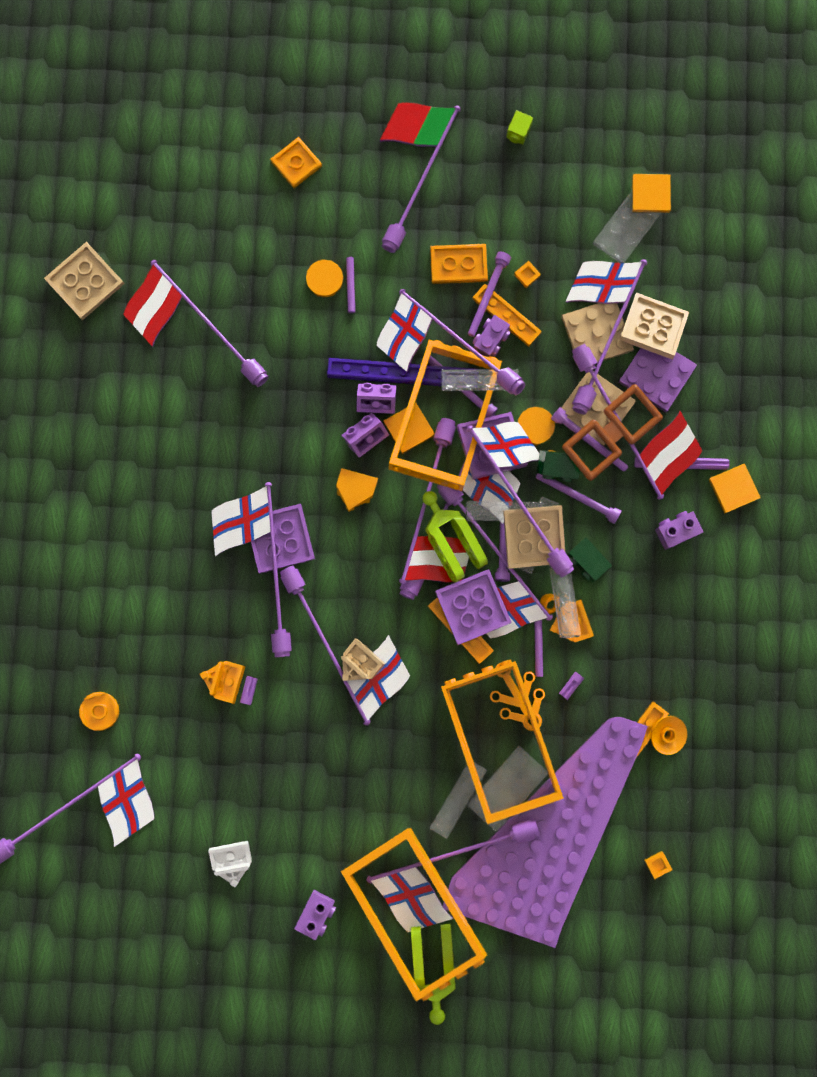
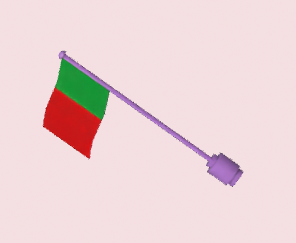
[380,103,461,253]

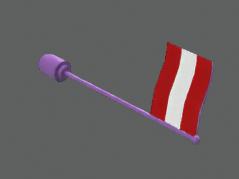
[123,260,268,387]
[572,344,702,500]
[399,418,469,584]

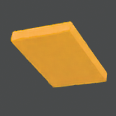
[430,244,488,284]

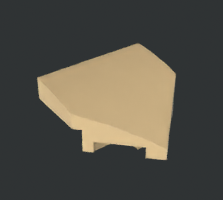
[341,639,385,681]

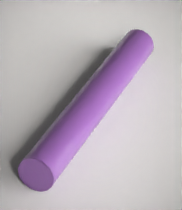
[346,257,355,313]
[534,620,543,677]

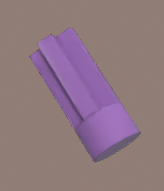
[559,672,584,700]
[240,676,258,705]

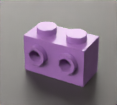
[472,315,511,357]
[357,383,396,414]
[342,413,389,457]
[655,511,703,550]
[294,890,336,940]

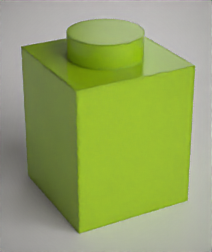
[506,110,533,144]

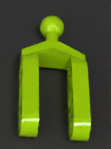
[422,491,488,583]
[411,924,455,1025]

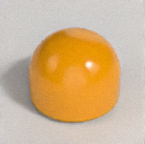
[540,594,560,614]

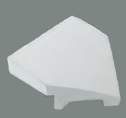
[209,841,252,887]

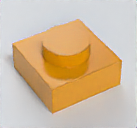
[514,261,541,288]
[644,851,672,879]

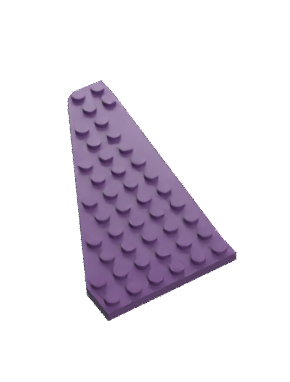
[442,717,648,948]

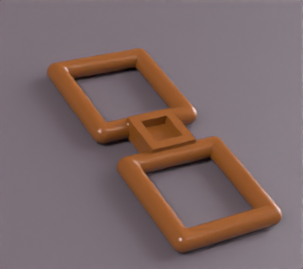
[562,384,663,481]

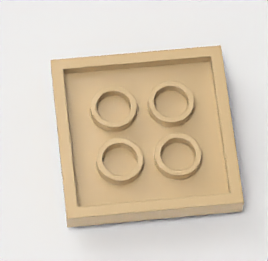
[44,242,124,320]
[619,293,689,360]
[561,303,634,362]
[561,372,636,446]
[503,505,565,569]

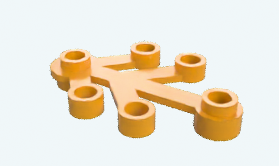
[490,663,545,731]

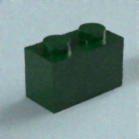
[536,450,582,482]
[567,537,612,583]

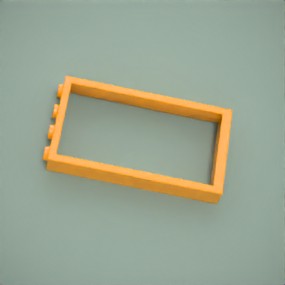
[388,340,502,491]
[441,659,564,824]
[341,828,487,1001]

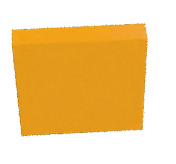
[270,137,322,188]
[632,174,671,213]
[383,403,435,454]
[709,463,761,514]

